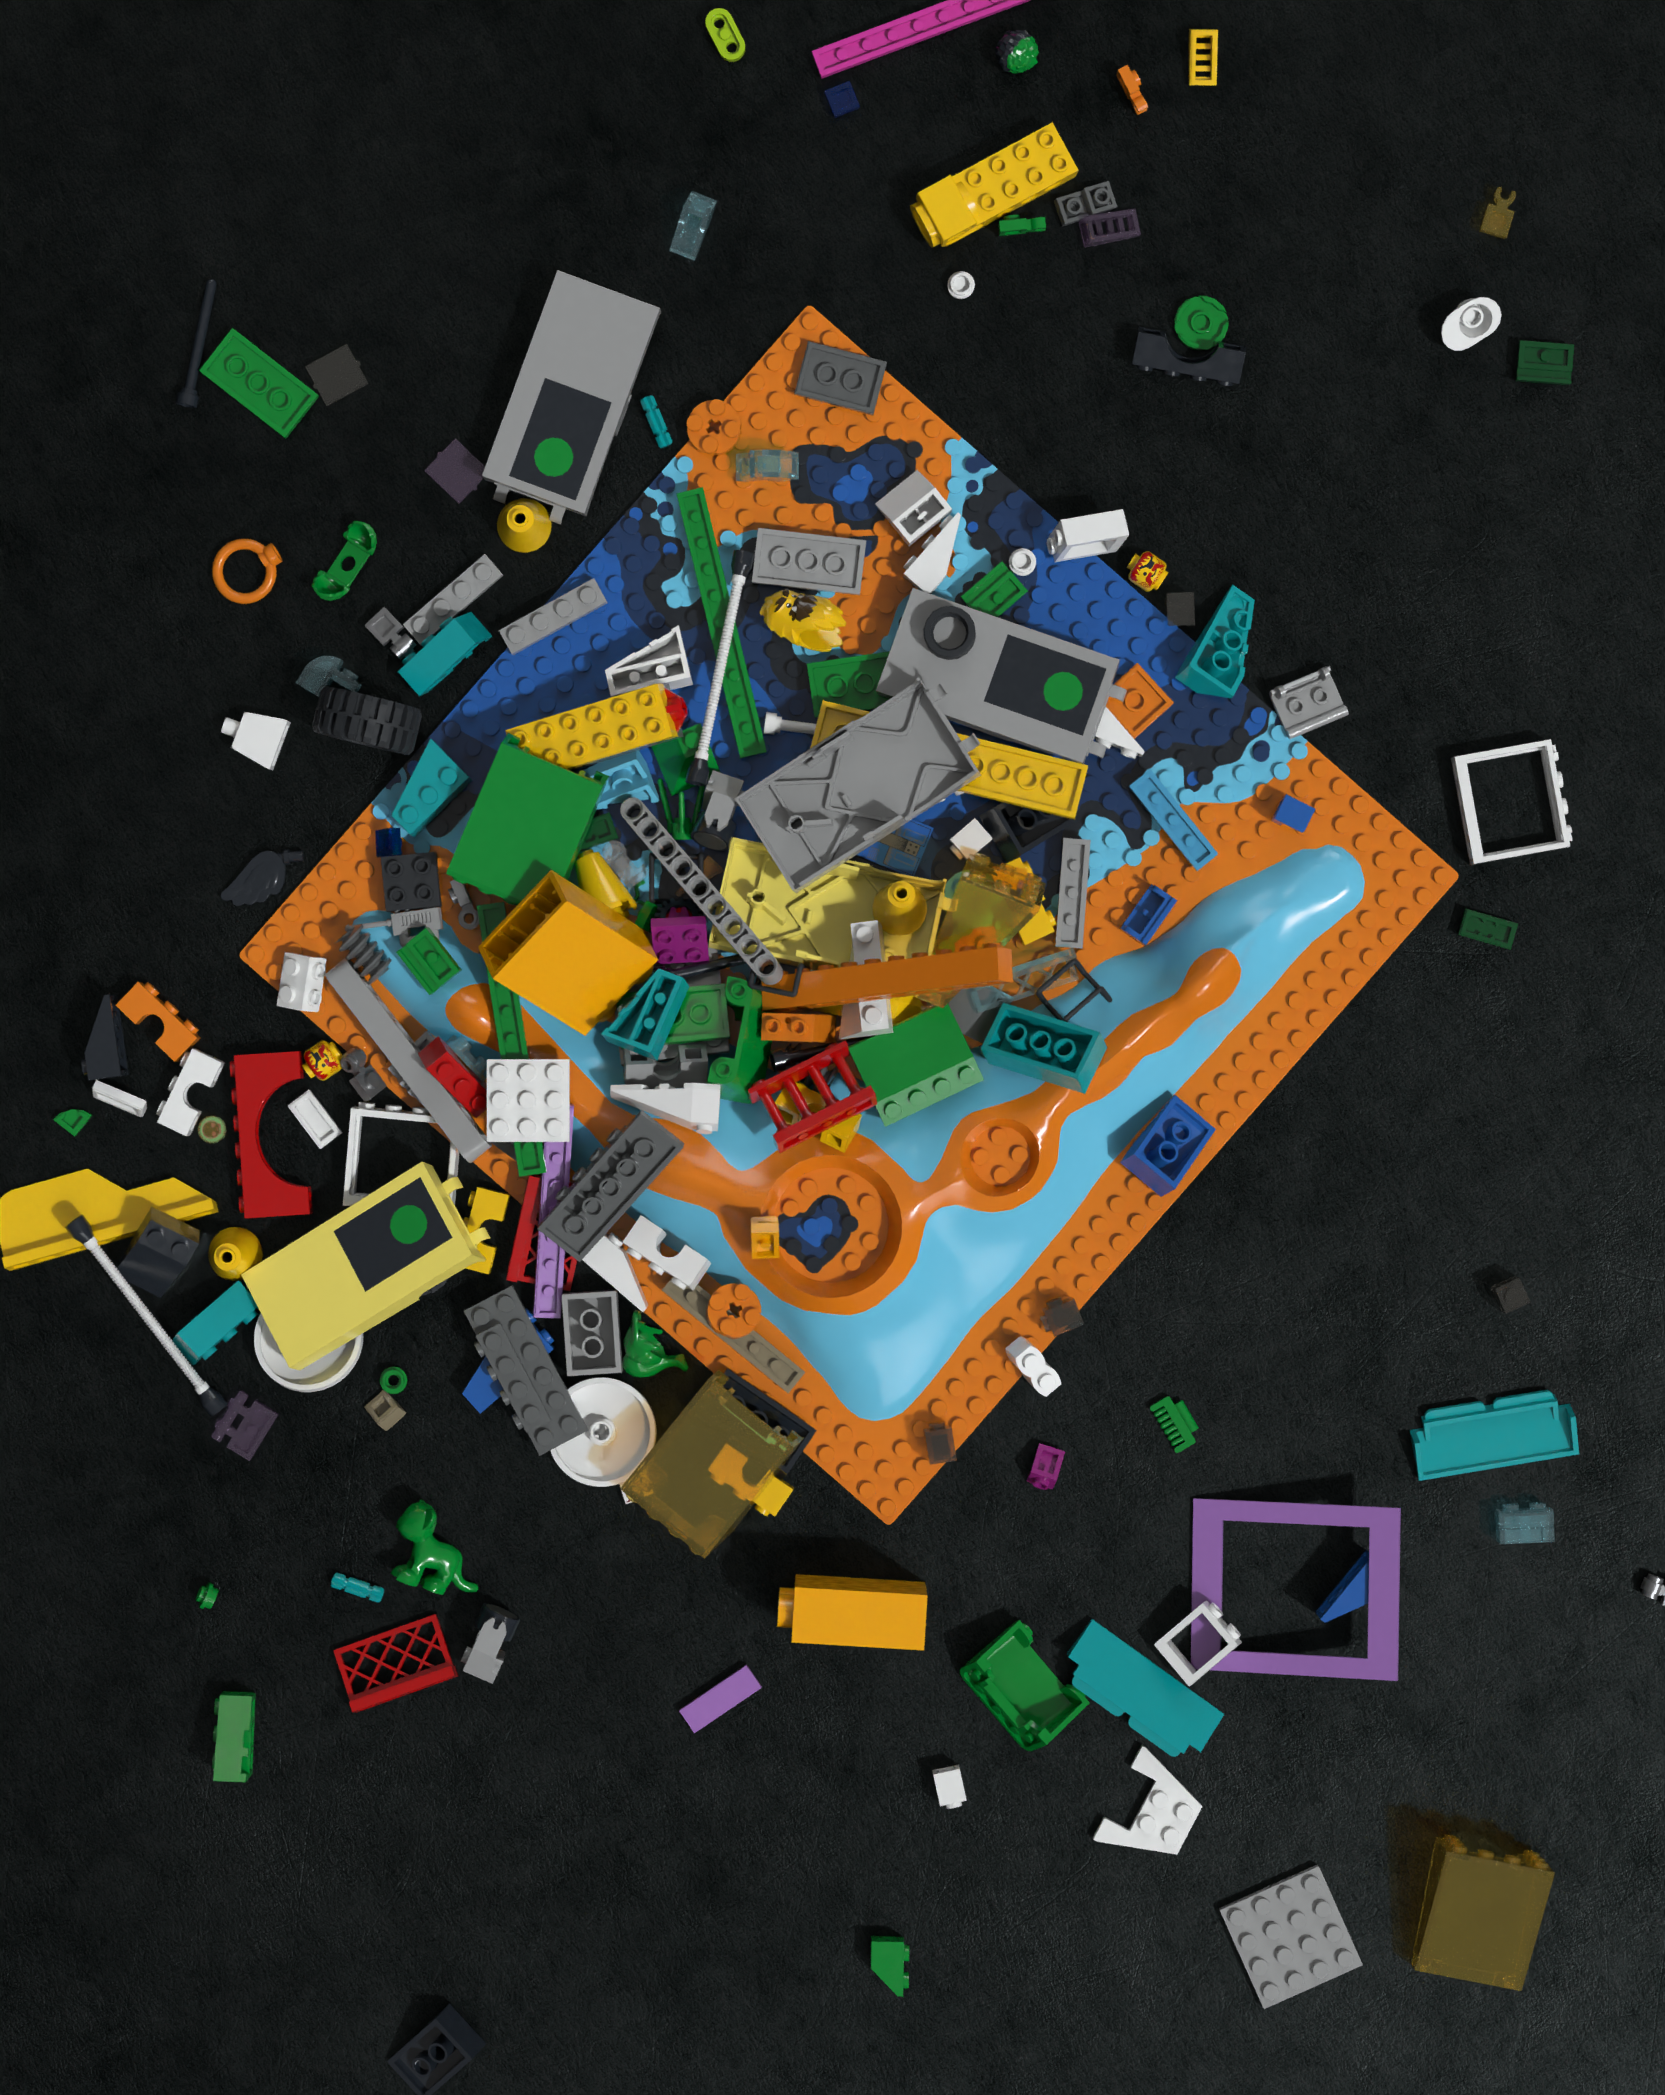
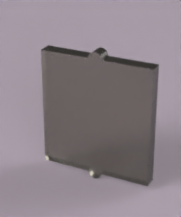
[305,344,368,406]

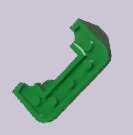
[707,976,775,1104]
[960,1620,1090,1751]

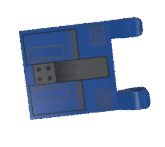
[856,819,934,876]

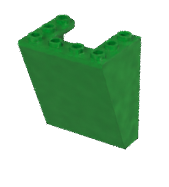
[446,733,609,905]

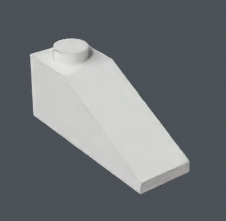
[582,1232,649,1312]

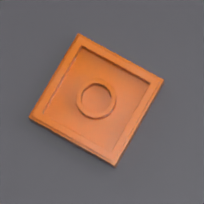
[1106,663,1174,739]

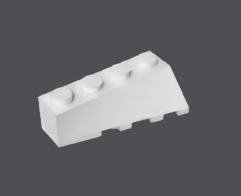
[839,920,893,1040]

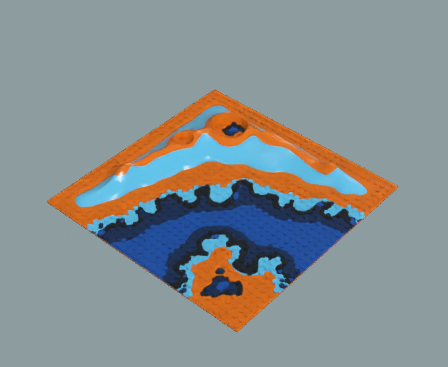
[240,306,1459,1525]

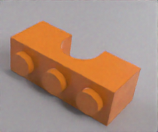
[115,982,200,1062]

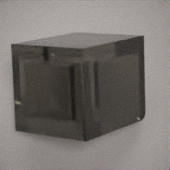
[1165,592,1195,627]

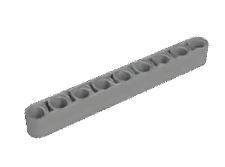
[620,797,783,985]
[325,958,492,1163]

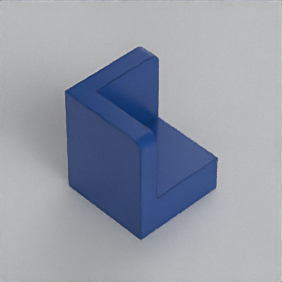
[1271,794,1315,833]

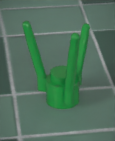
[657,778,705,840]

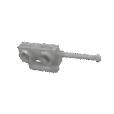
[345,906,443,947]

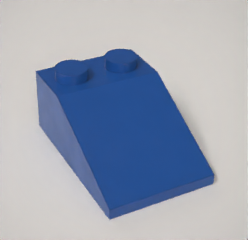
[1120,1095,1216,1197]
[1315,1550,1369,1623]

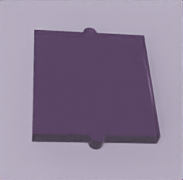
[425,438,485,504]

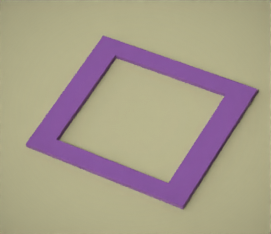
[1191,1498,1401,1681]

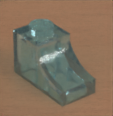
[669,191,717,261]

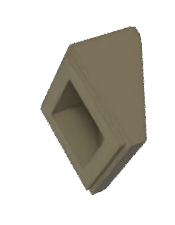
[364,1390,406,1431]

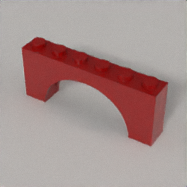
[230,1051,313,1218]

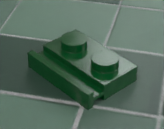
[1515,340,1574,385]

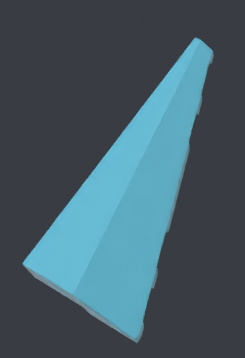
[577,750,659,810]

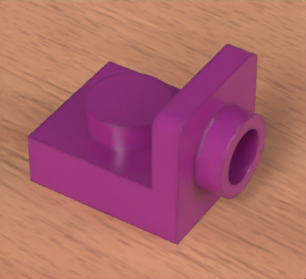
[1027,1443,1065,1490]

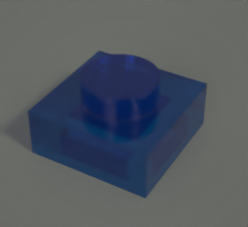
[824,81,860,118]
[375,828,402,858]

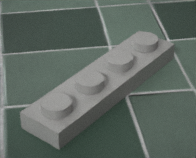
[403,554,503,644]
[499,578,608,655]
[1055,838,1091,949]

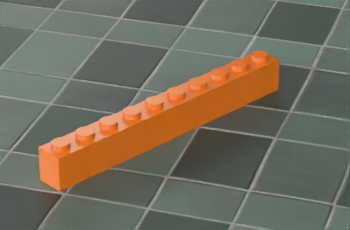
[761,943,1013,1013]

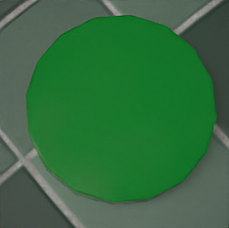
[1174,296,1229,351]

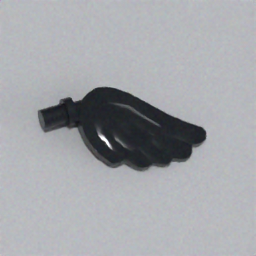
[221,849,304,906]

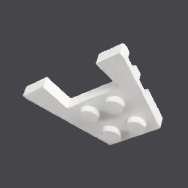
[1093,1745,1202,1854]

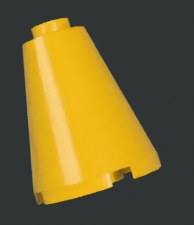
[497,498,552,553]
[575,850,637,918]
[872,881,927,935]
[208,1227,263,1281]

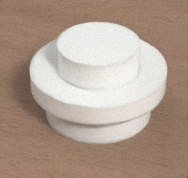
[947,271,975,299]
[1009,548,1036,576]

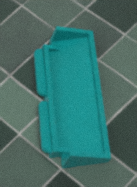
[1410,1390,1579,1481]
[1067,1619,1224,1757]

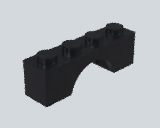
[1132,326,1246,386]

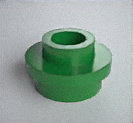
[380,1367,407,1394]
[196,1582,218,1609]

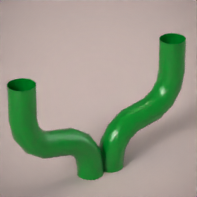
[634,880,657,906]

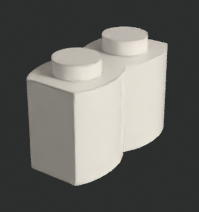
[1006,1336,1061,1397]

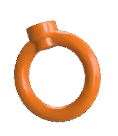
[212,539,283,604]

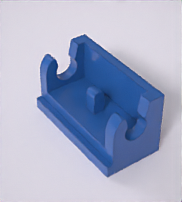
[1120,884,1177,946]

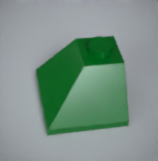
[652,723,721,796]

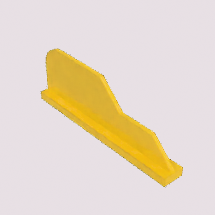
[0,1169,218,1271]

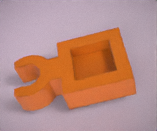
[1116,65,1148,115]

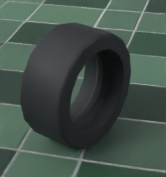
[923,606,976,660]

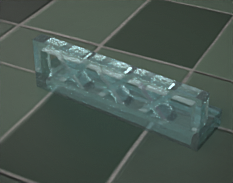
[969,947,1079,1013]

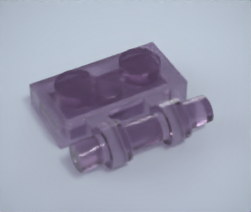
[211,1390,279,1461]

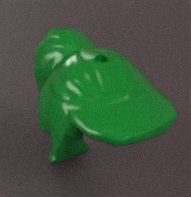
[623,1310,688,1377]

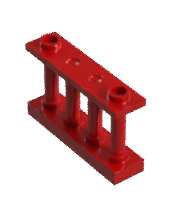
[748,1041,877,1153]

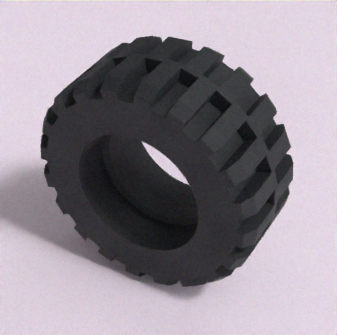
[312,686,422,755]

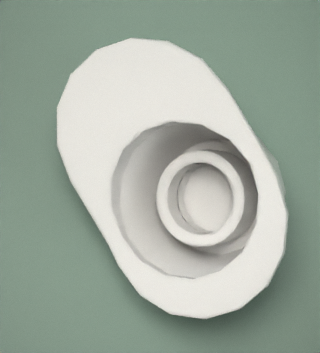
[1441,297,1501,351]

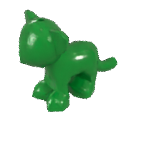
[390,1499,478,1595]

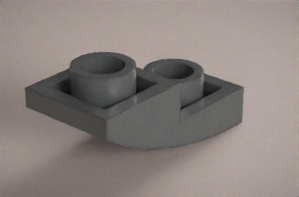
[1054,181,1117,227]

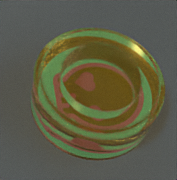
[198,1116,226,1143]

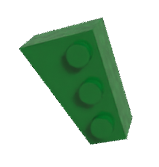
[212,1691,256,1782]

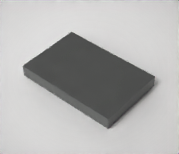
[794,341,887,416]

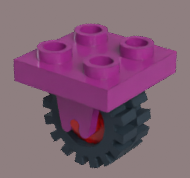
[651,897,709,964]

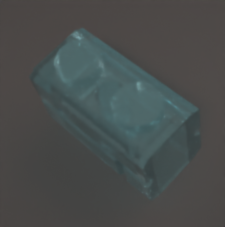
[1495,1503,1555,1544]

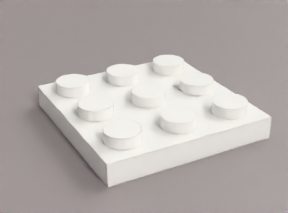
[487,1059,570,1142]

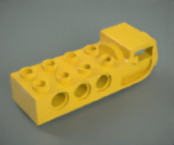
[910,123,1078,247]

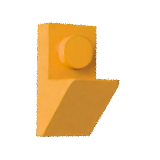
[751,1216,779,1259]

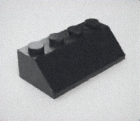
[693,1368,817,1480]

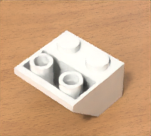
[875,470,952,546]

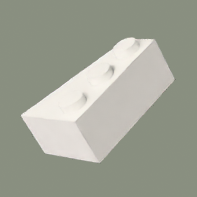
[605,625,693,697]

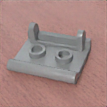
[1269,666,1349,739]

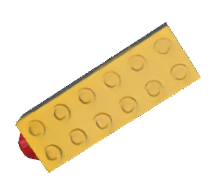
[505,683,688,771]

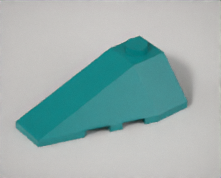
[1175,585,1255,698]

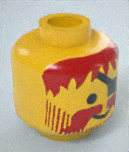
[1127,551,1169,592]
[302,1040,343,1081]

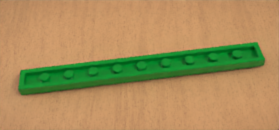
[676,487,767,759]
[477,902,547,1177]

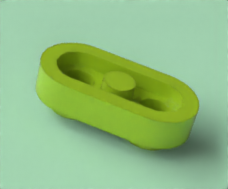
[706,8,745,62]

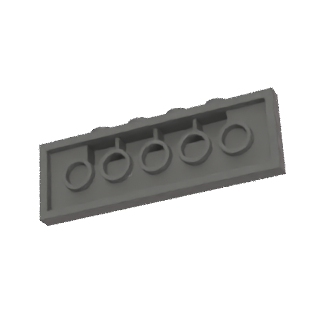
[537,1110,684,1262]
[464,1285,588,1456]

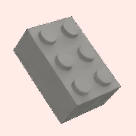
[562,1289,623,1376]

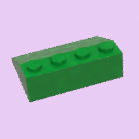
[848,1000,984,1127]

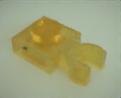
[1480,187,1516,239]

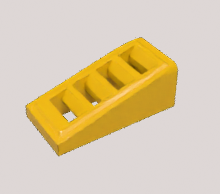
[1189,29,1218,85]

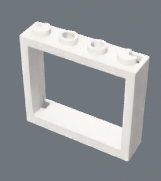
[1451,739,1572,865]
[343,1102,459,1206]

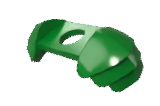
[312,521,377,601]

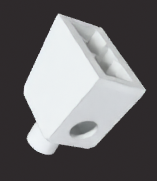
[221,712,291,771]

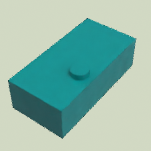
[981,1003,1107,1094]

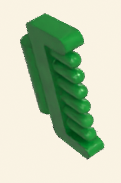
[1150,1396,1199,1453]

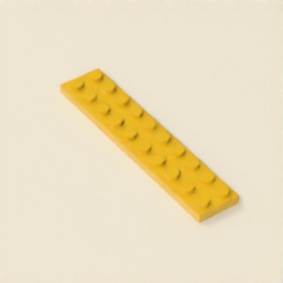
[810,700,1088,820]

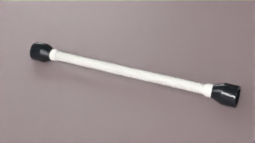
[685,550,755,787]
[65,1214,228,1417]

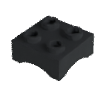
[381,852,442,912]

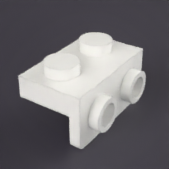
[277,952,327,1012]

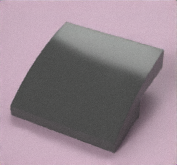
[947,986,1013,1044]

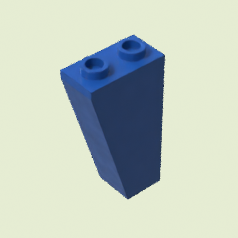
[462,1308,555,1414]

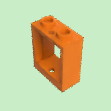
[761,1013,836,1042]

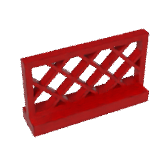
[506,1174,577,1291]
[333,1614,458,1713]

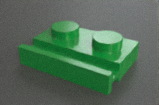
[961,562,1028,617]
[396,927,462,995]

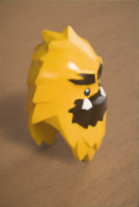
[759,589,846,652]

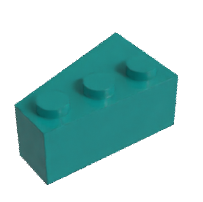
[398,612,492,696]
[391,739,473,837]
[601,968,689,1061]
[172,1280,258,1365]

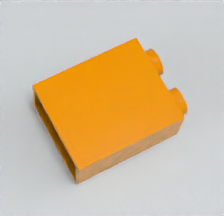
[478,870,658,1036]
[777,1574,927,1650]

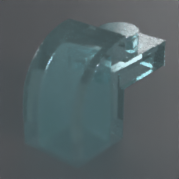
[736,450,799,482]
[296,656,362,697]

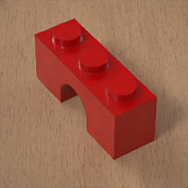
[418,1036,487,1118]

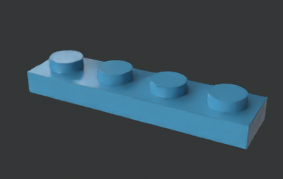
[1129,769,1218,871]

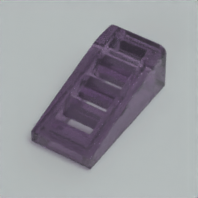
[1079,209,1141,247]

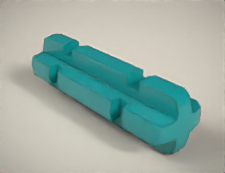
[640,395,672,448]
[331,1573,384,1602]

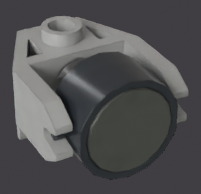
[690,770,745,851]
[461,1603,520,1684]

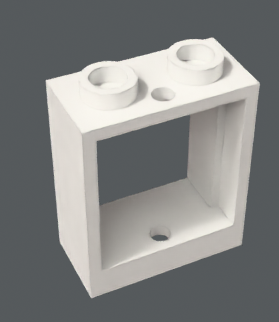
[1047,509,1129,562]
[1154,1601,1242,1687]

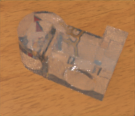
[602,840,649,890]

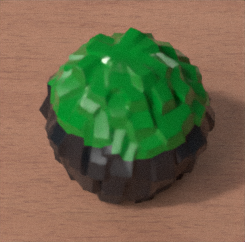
[995,30,1039,74]

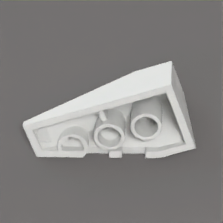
[610,1083,721,1134]

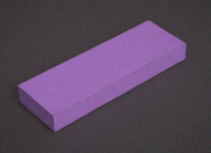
[679,1664,762,1733]

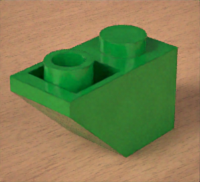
[871,1936,909,1996]

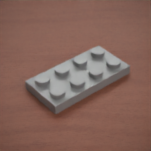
[752,528,866,596]

